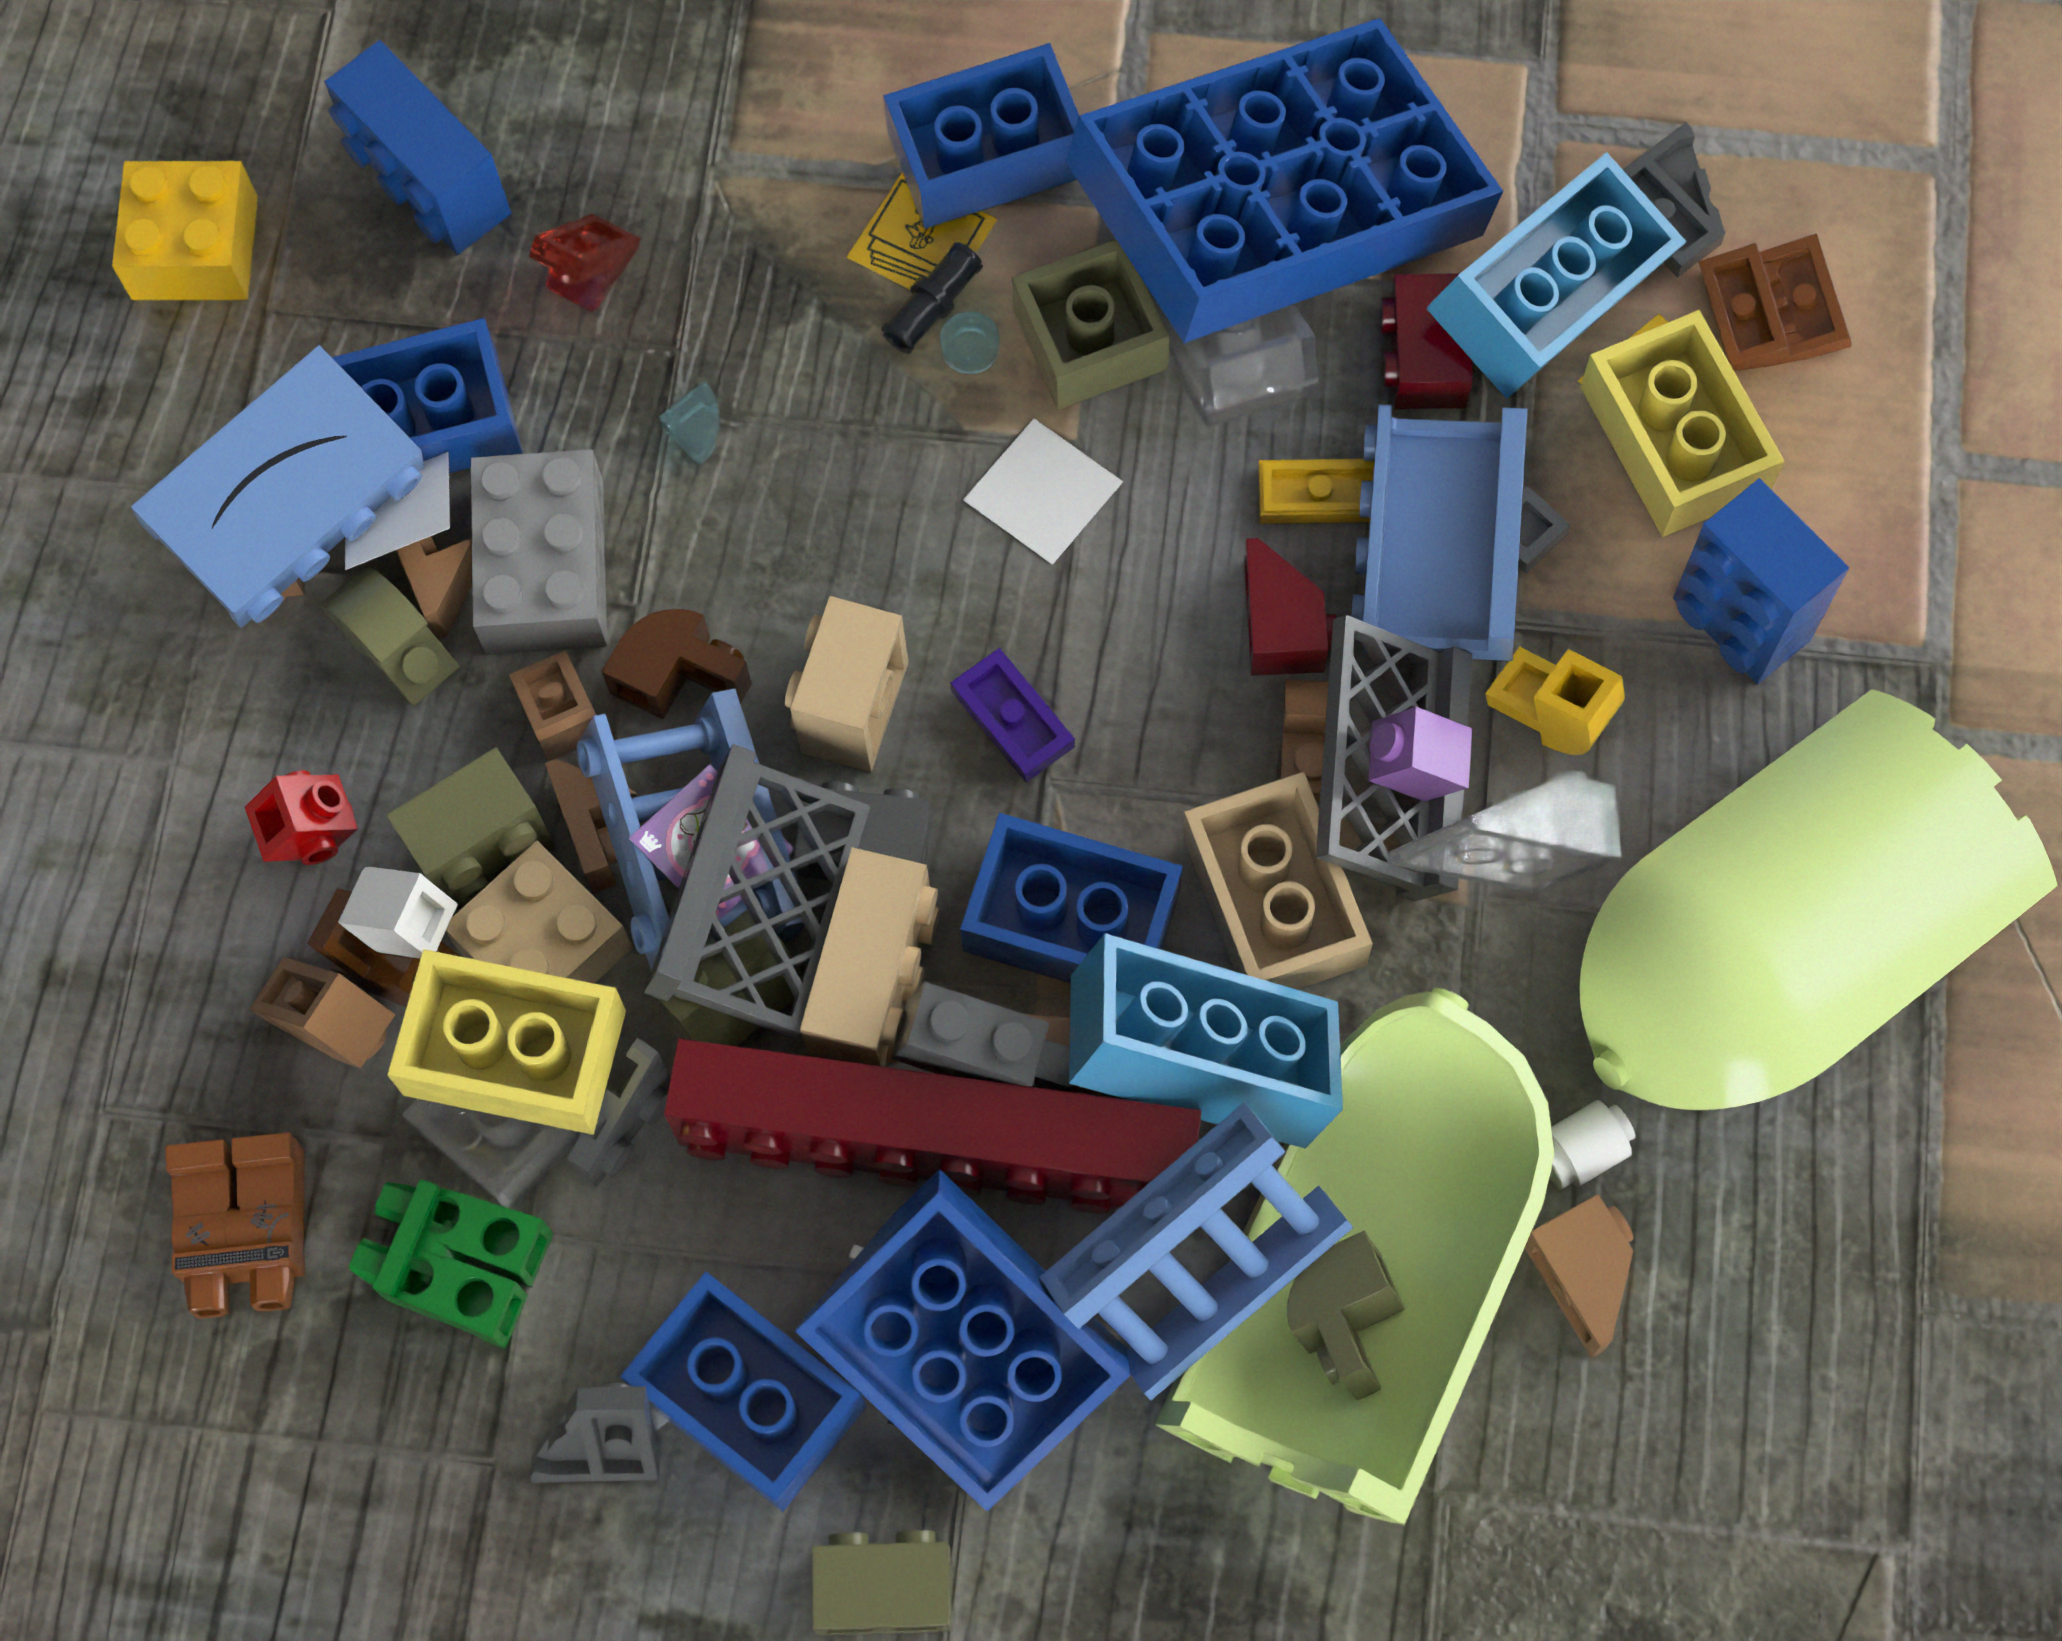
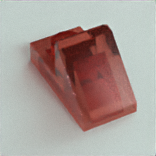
[529,213,641,311]

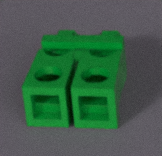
[349,1179,554,1349]

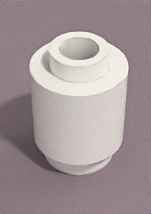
[1549,1100,1635,1190]

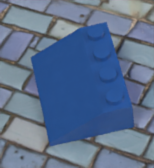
[795,1169,1130,1511]

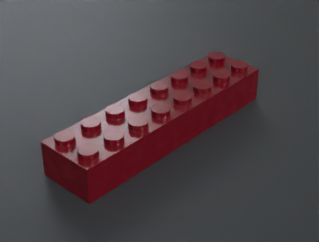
[664,1039,1202,1214]

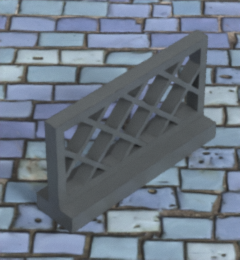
[1316,615,1472,902]
[644,744,871,1039]

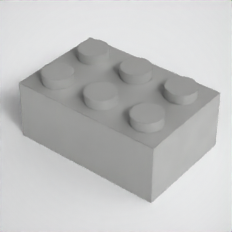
[471,449,607,654]

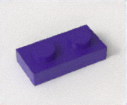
[950,647,1075,783]

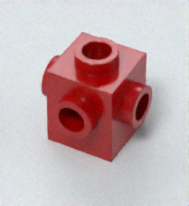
[244,770,358,865]

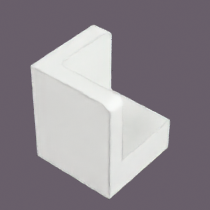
[338,867,458,959]

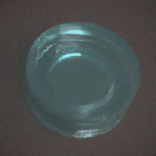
[940,311,1000,374]

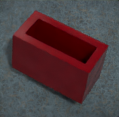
[1380,273,1473,409]

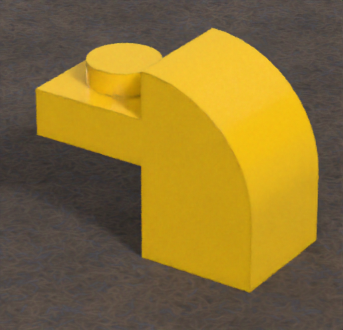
[1485,646,1625,755]

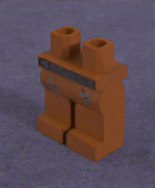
[165,1132,305,1319]

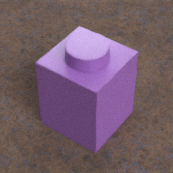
[1368,707,1472,802]

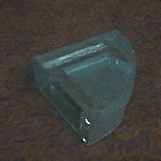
[659,381,720,466]

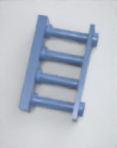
[577,689,805,969]
[1040,1102,1354,1400]

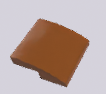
[1698,233,1852,370]

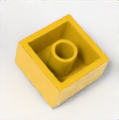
[112,161,258,300]

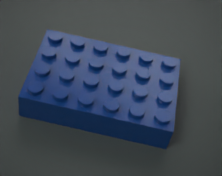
[1066,18,1503,343]

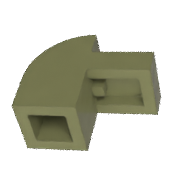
[319,566,460,706]
[1287,1231,1405,1400]

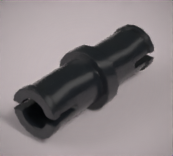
[881,242,983,354]

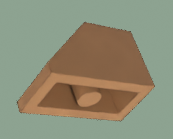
[249,957,396,1068]
[1524,1194,1633,1359]

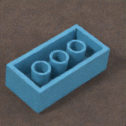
[1426,152,1686,399]
[1069,933,1343,1149]

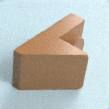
[397,536,473,640]
[509,650,596,761]
[1280,679,1329,802]
[545,759,638,893]

